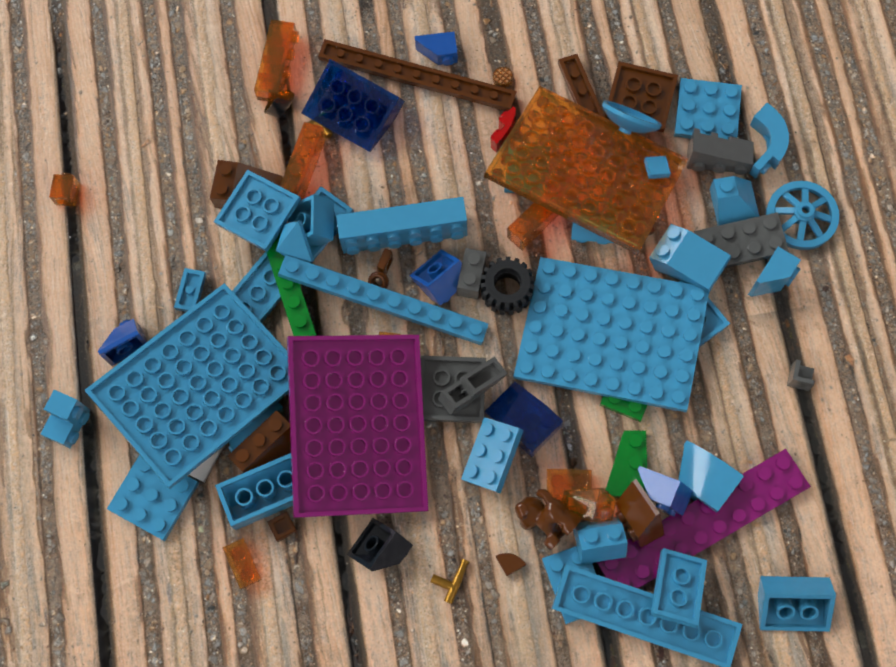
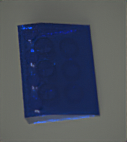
[301,59,405,152]

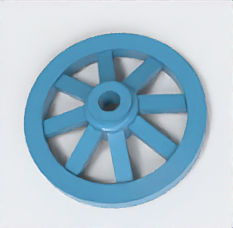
[766,181,839,250]

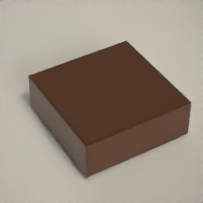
[377,248,394,275]
[267,511,298,542]

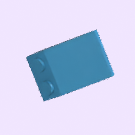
[649,224,731,292]

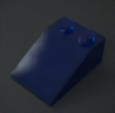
[484,381,563,457]

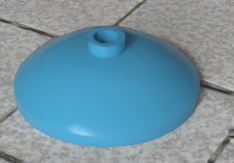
[602,100,662,135]

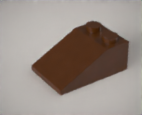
[210,160,283,208]

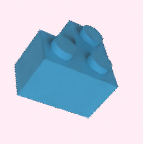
[41,390,90,449]

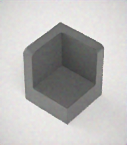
[787,359,815,391]

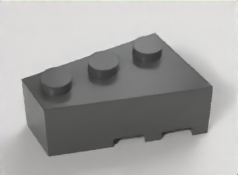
[687,128,754,175]

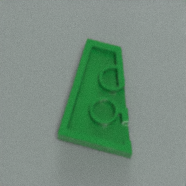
[603,431,648,498]

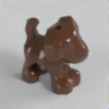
[515,489,582,550]

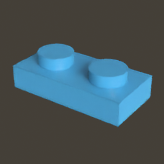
[174,268,207,312]

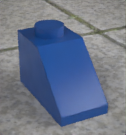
[415,31,458,66]

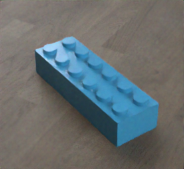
[336,197,468,255]

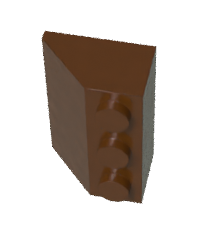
[228,410,291,473]

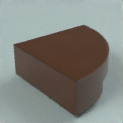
[495,553,526,577]

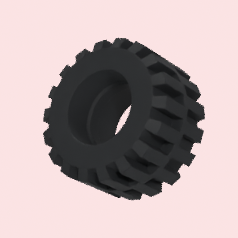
[481,257,535,315]

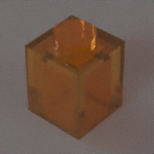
[49,173,80,207]

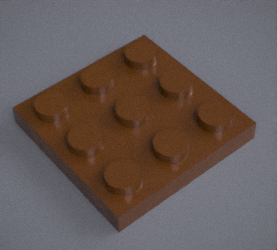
[604,61,678,133]

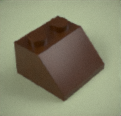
[615,479,665,548]

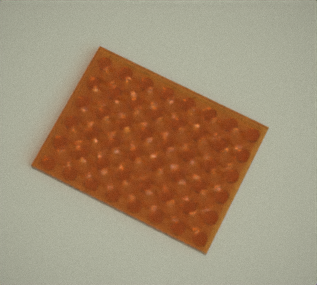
[484,86,688,255]

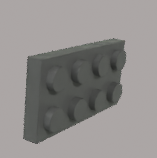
[694,212,789,268]

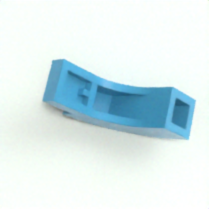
[749,103,789,179]

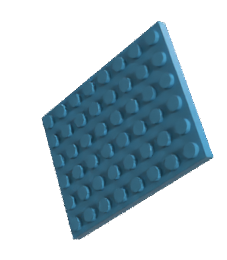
[513,257,709,413]
[85,283,289,489]

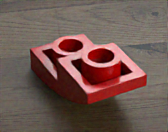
[491,107,516,153]

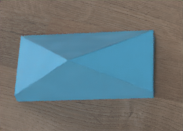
[276,220,314,263]

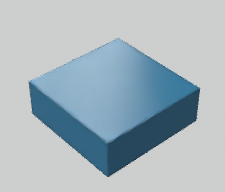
[644,156,671,179]

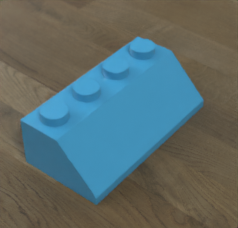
[215,453,293,530]

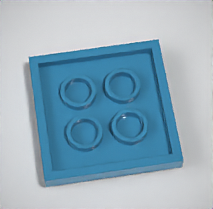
[674,78,742,140]
[213,170,301,252]
[107,455,199,541]

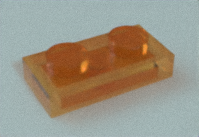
[223,538,262,590]

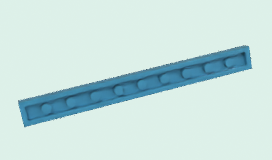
[278,255,488,345]

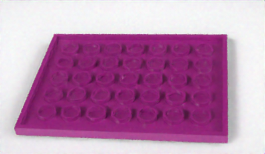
[287,335,429,518]

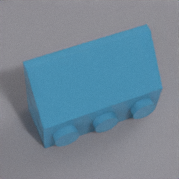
[758,576,836,632]

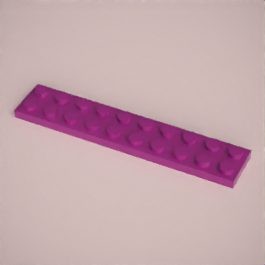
[596,449,811,588]

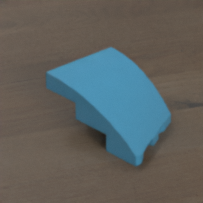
[678,440,744,513]

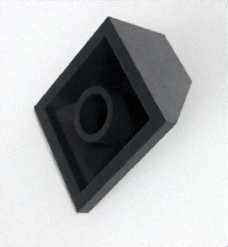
[347,518,413,572]

